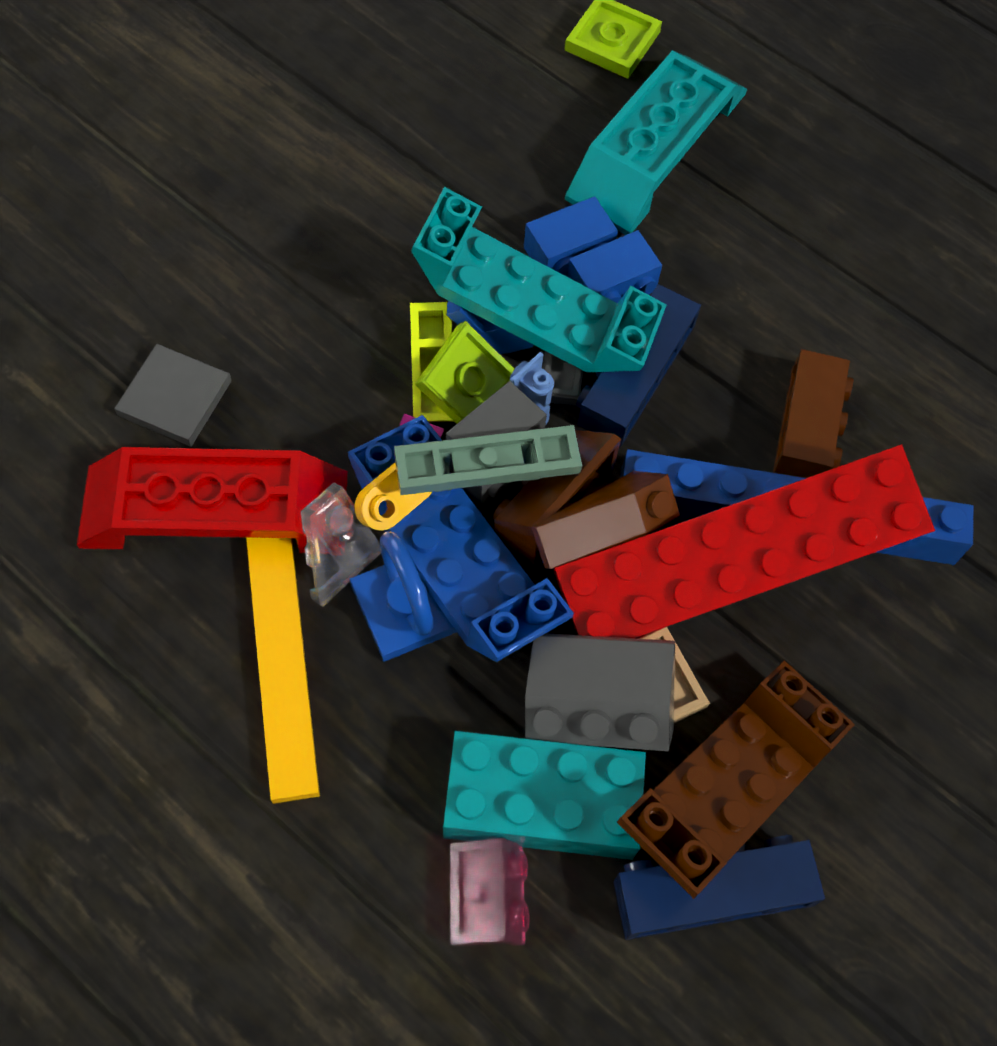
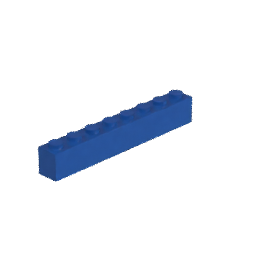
[620,449,974,565]

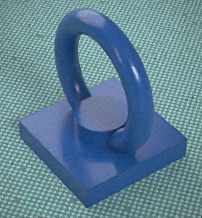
[350,531,456,662]

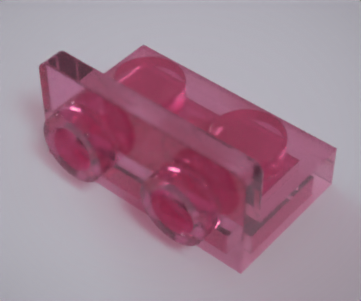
[450,838,530,946]

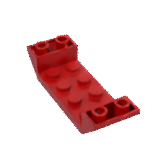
[77,447,348,553]

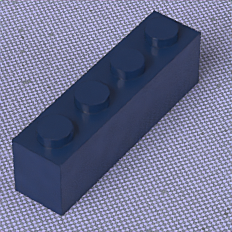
[576,284,701,447]
[613,835,825,940]

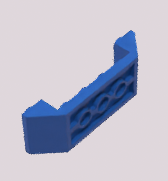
[348,415,574,662]

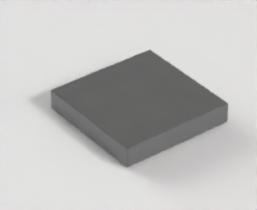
[114,344,232,447]

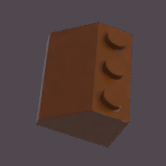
[492,430,621,568]

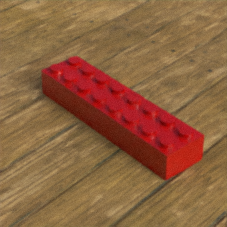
[554,444,935,638]

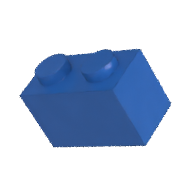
[524,196,618,276]
[567,230,662,303]

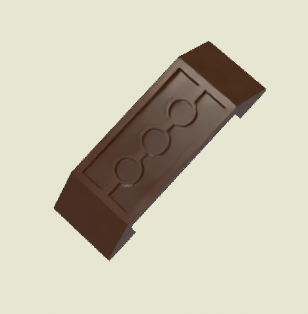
[617,660,855,899]

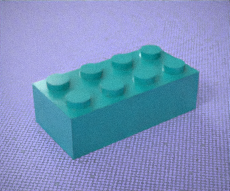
[443,731,646,860]

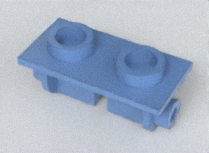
[510,352,554,425]

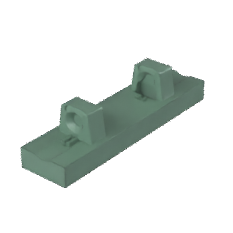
[394,425,582,495]

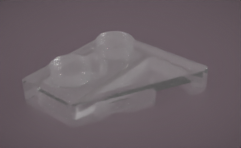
[301,483,381,607]

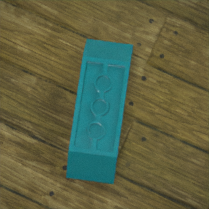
[565,50,747,235]
[411,187,667,372]

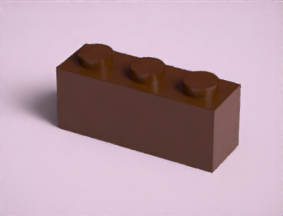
[773,349,854,478]

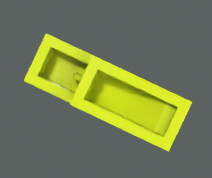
[410,302,454,423]

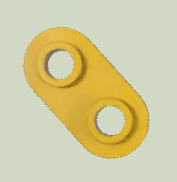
[354,463,432,530]

